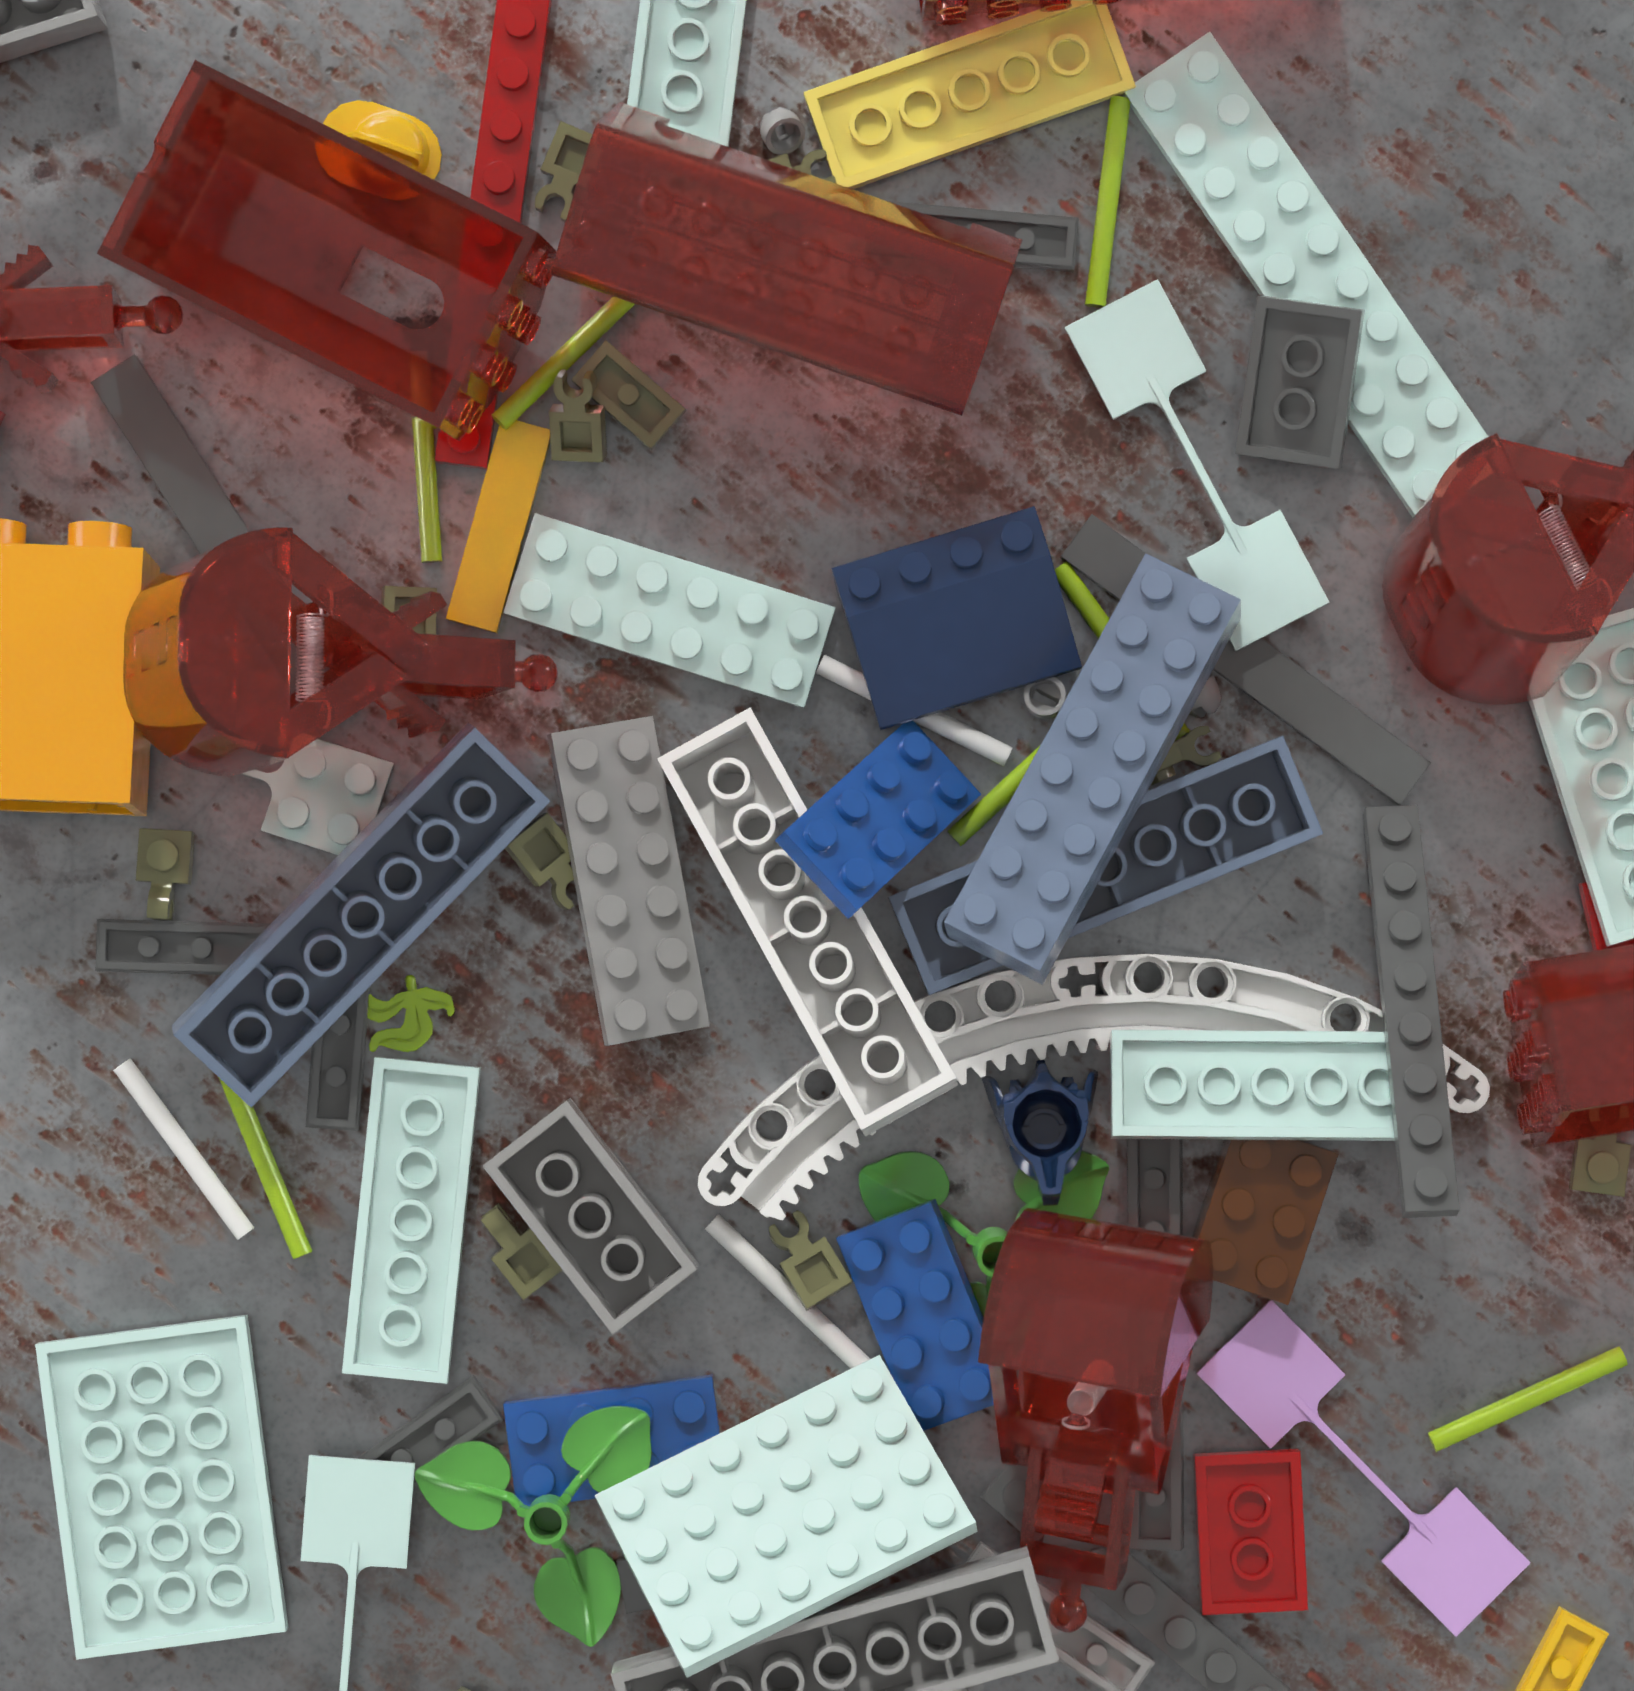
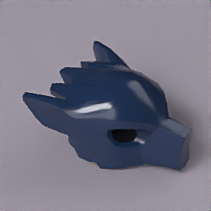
[982,1060,1098,1206]

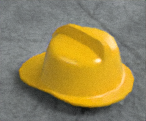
[318,100,442,198]

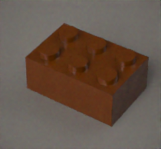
[1183,1140,1339,1305]

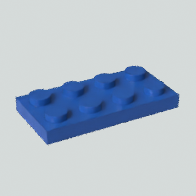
[775,721,981,919]
[836,1199,1015,1431]
[503,1374,720,1506]

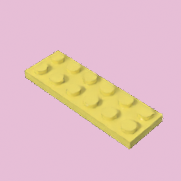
[803,0,1136,194]

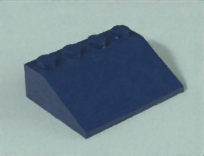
[832,506,1082,730]

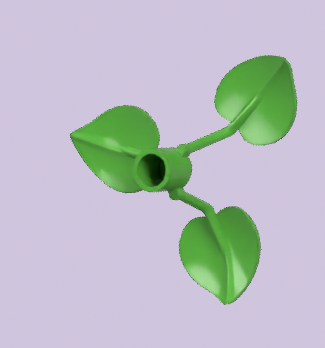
[858,1151,1109,1368]
[415,1406,652,1647]

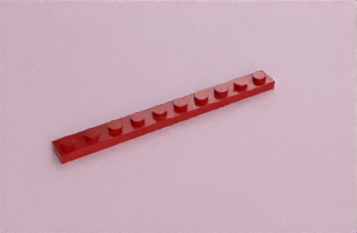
[435,0,552,470]

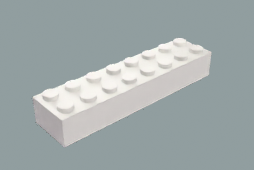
[657,708,959,1136]

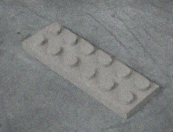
[547,716,710,1046]

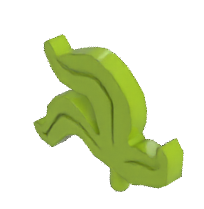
[368,975,455,1052]

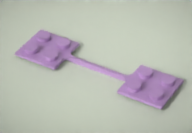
[1196,1299,1530,1637]

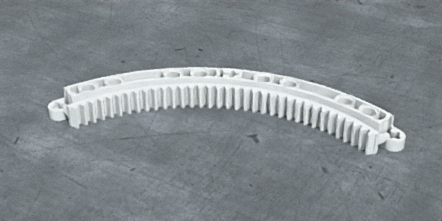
[698,953,1490,1221]

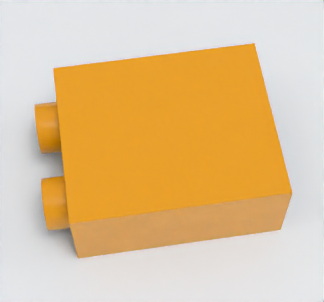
[0,518,160,816]

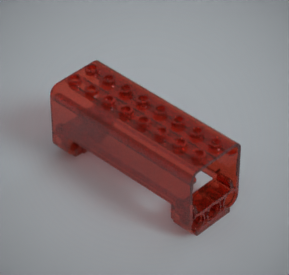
[551,102,1023,416]

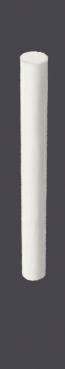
[816,655,1013,766]
[113,1058,254,1240]
[705,1214,870,1369]

